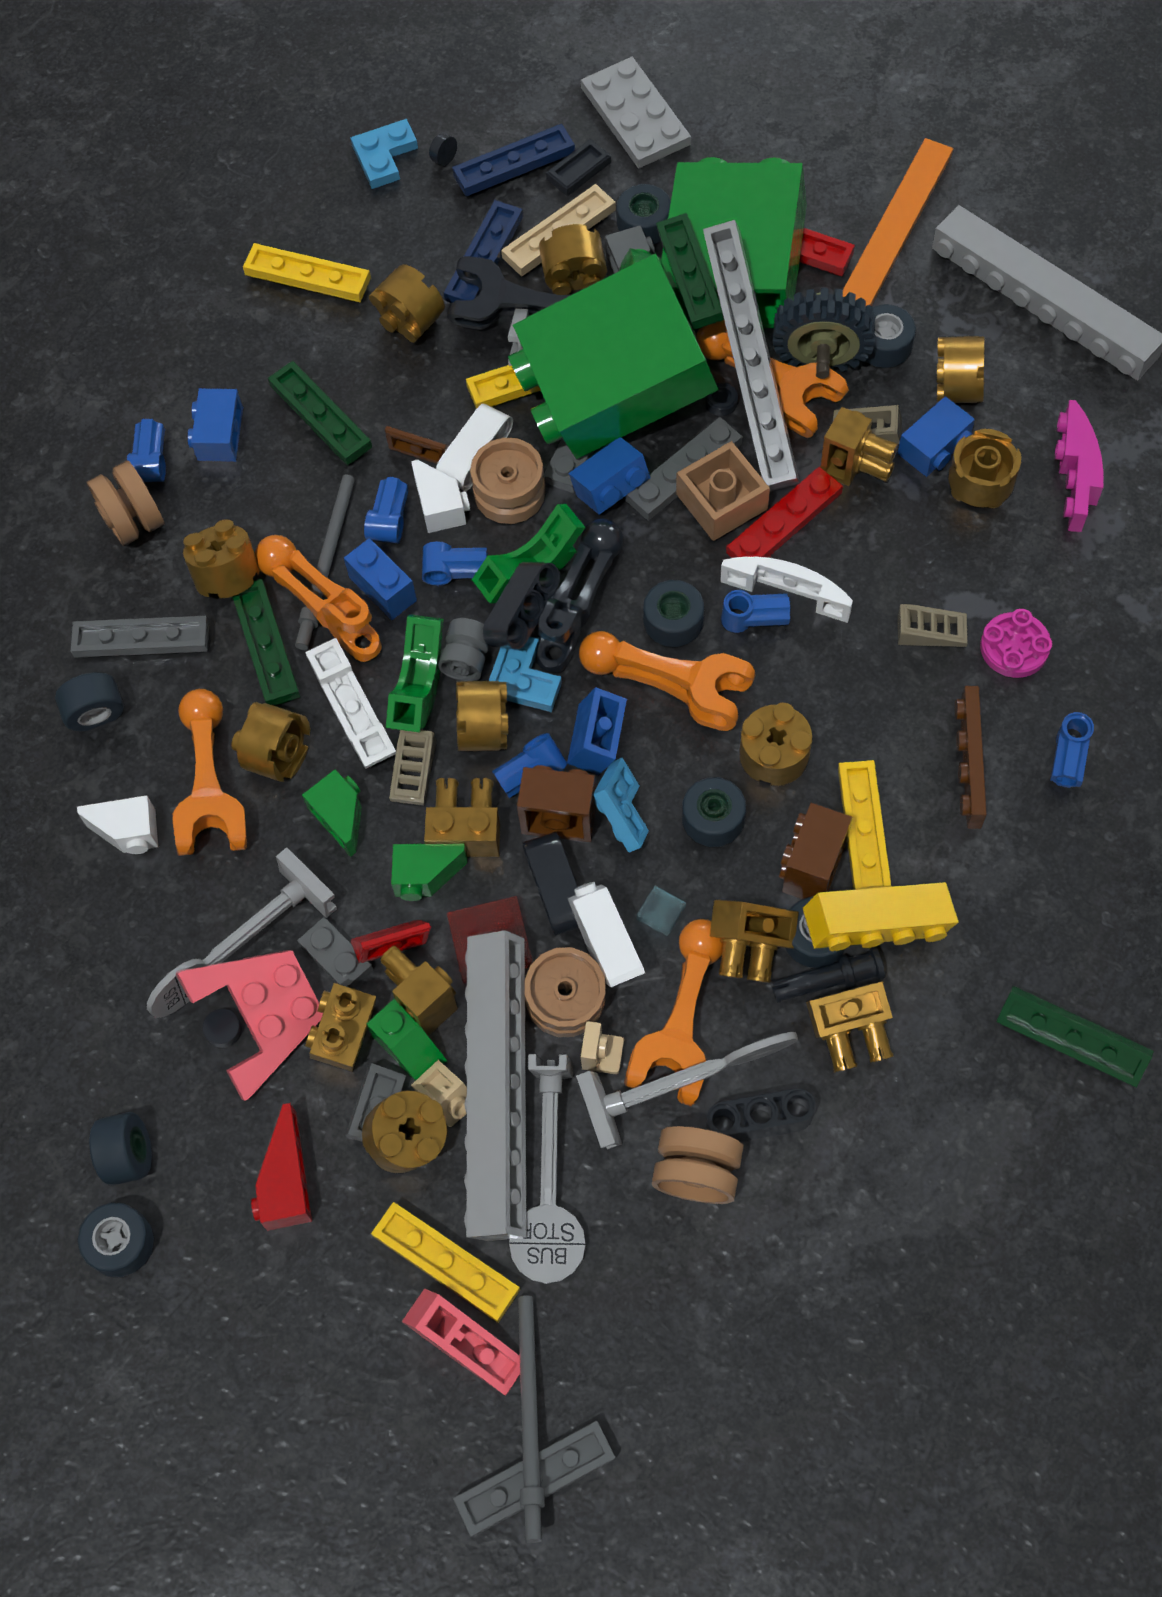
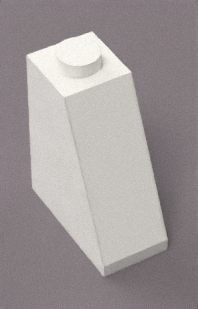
[568,882,645,987]

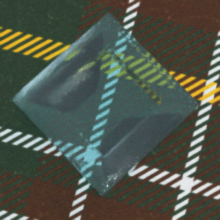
[637,886,686,936]

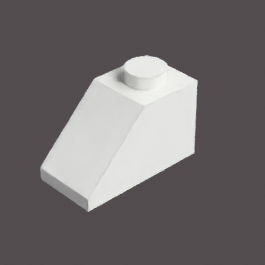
[411,460,470,533]
[77,796,158,854]

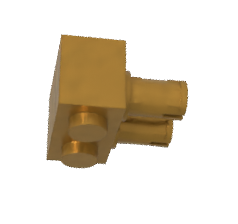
[820,407,898,486]
[424,778,500,857]
[710,900,799,983]
[381,946,458,1036]
[806,982,893,1072]
[305,983,376,1072]

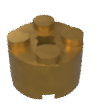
[539,224,607,295]
[369,264,445,343]
[937,336,984,403]
[949,429,1021,508]
[183,519,260,598]
[456,681,508,751]
[231,702,310,782]
[740,702,812,786]
[362,1091,447,1173]

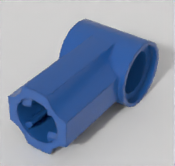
[127,419,166,482]
[364,477,409,544]
[422,541,488,586]
[721,590,790,633]
[1050,712,1094,788]
[492,733,567,798]

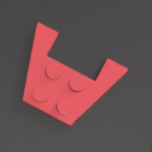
[176,950,323,1101]

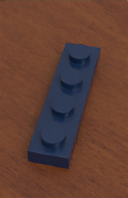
[452,124,575,196]
[444,200,523,303]

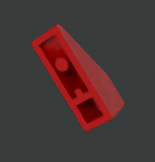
[251,1103,312,1231]

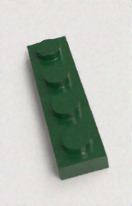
[656,213,724,330]
[268,361,372,466]
[232,579,300,706]
[996,986,1154,1088]

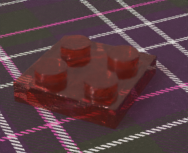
[447,896,533,984]

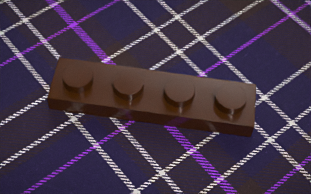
[955,686,987,829]

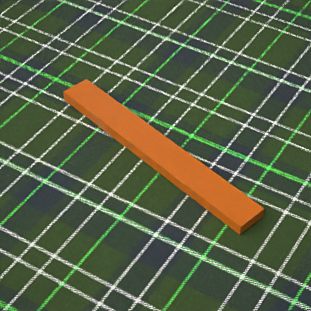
[843,138,953,306]

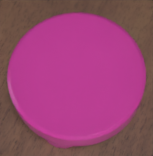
[980,609,1052,678]

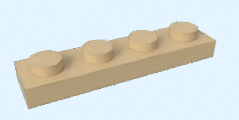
[501,184,616,276]

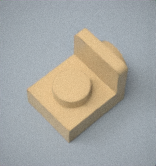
[581,1021,624,1074]
[411,1060,467,1127]

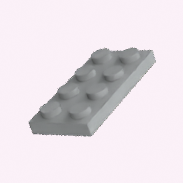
[581,56,691,169]

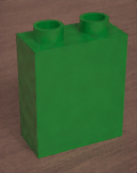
[661,157,807,328]
[508,253,718,459]

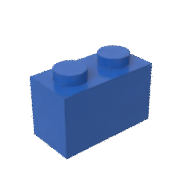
[188,388,243,462]
[897,396,975,477]
[568,437,650,515]
[344,538,417,621]
[567,687,627,775]

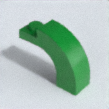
[471,504,585,603]
[386,615,444,733]

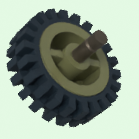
[773,288,875,379]

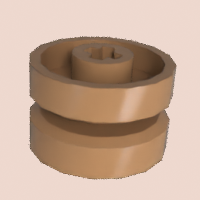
[470,438,545,524]
[86,460,165,546]
[524,947,605,1037]
[652,1126,744,1204]

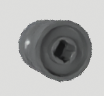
[438,618,489,681]

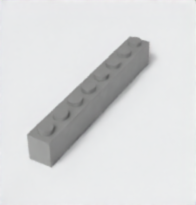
[932,205,1162,381]
[703,220,800,492]
[464,930,526,1241]

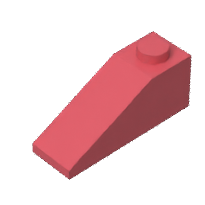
[402,1289,520,1396]

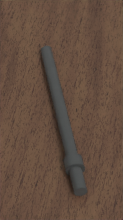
[295,475,355,650]
[518,1296,545,1543]

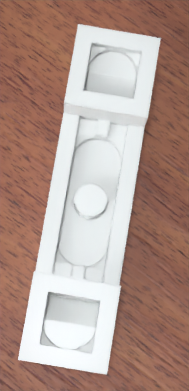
[721,557,853,623]
[305,638,396,769]

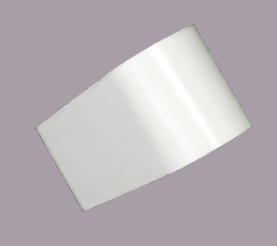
[436,403,513,491]

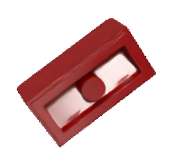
[351,920,431,963]

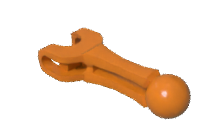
[696,320,849,438]
[255,535,382,662]
[579,631,756,731]
[173,689,247,856]
[624,919,723,1106]

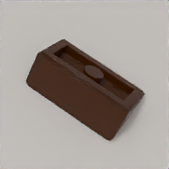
[385,426,450,464]

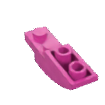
[1054,400,1103,532]

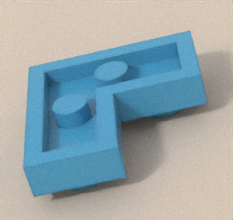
[350,119,418,189]
[489,637,562,712]
[593,758,649,852]

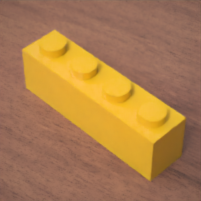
[803,882,959,951]

